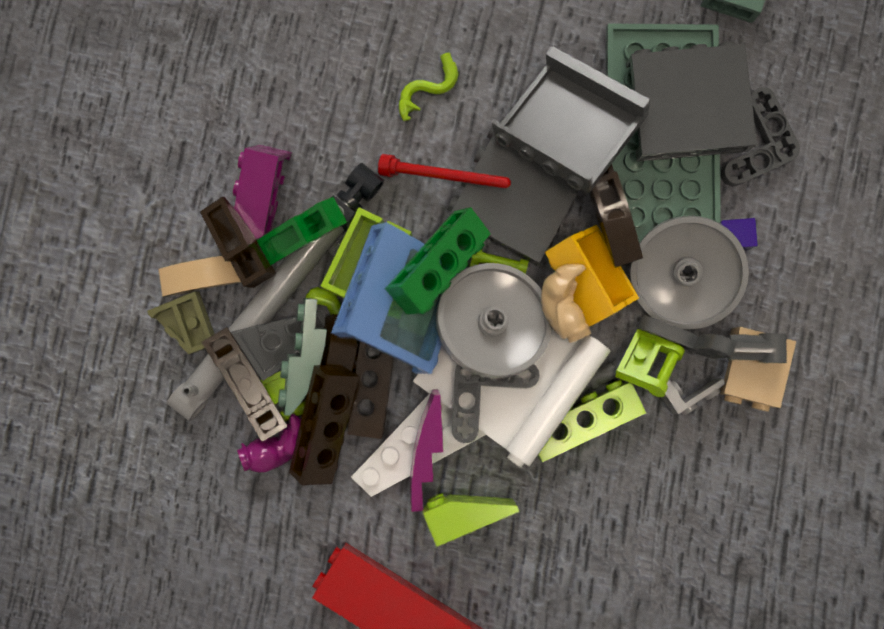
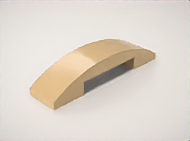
[159,256,268,297]

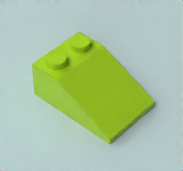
[423,493,520,547]

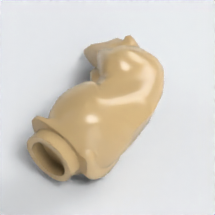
[541,264,591,343]

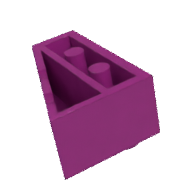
[233,145,292,239]

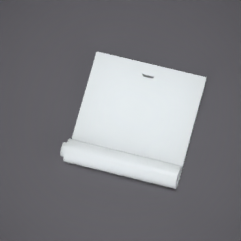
[413,321,611,468]

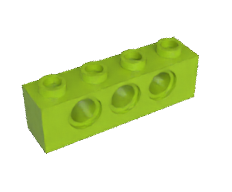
[537,379,646,463]

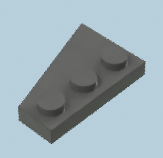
[231,310,325,381]

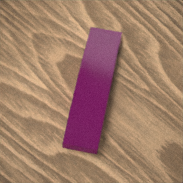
[410,389,443,512]

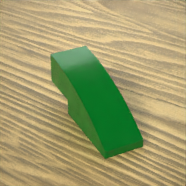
[257,197,347,265]

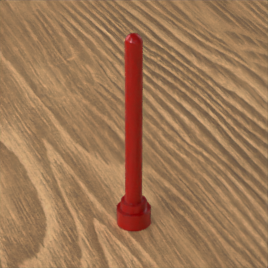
[378,154,511,189]

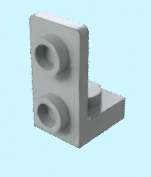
[661,378,726,416]

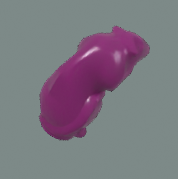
[237,414,301,473]

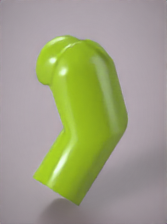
[305,287,342,315]

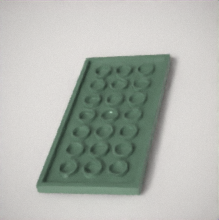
[606,23,721,243]

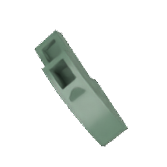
[278,298,327,415]

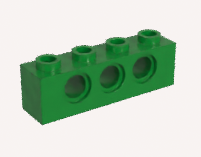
[385,207,491,315]

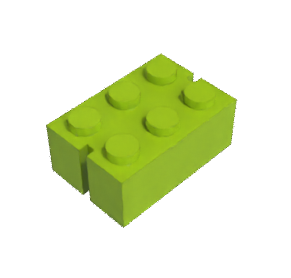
[321,207,413,299]

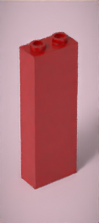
[312,543,483,629]

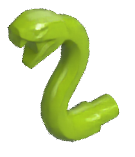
[399,52,459,122]

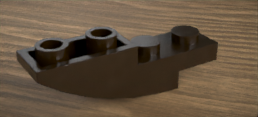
[590,164,643,268]

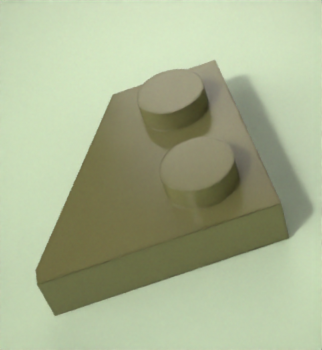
[147,291,214,354]

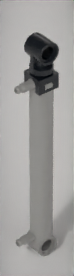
[167,163,384,422]

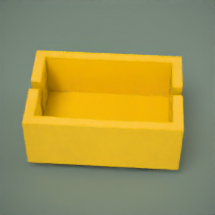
[545,225,639,327]

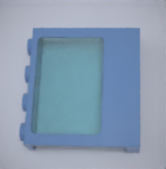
[331,222,467,374]

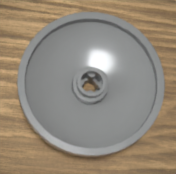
[631,215,749,329]
[436,263,552,378]

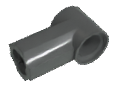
[727,333,787,363]

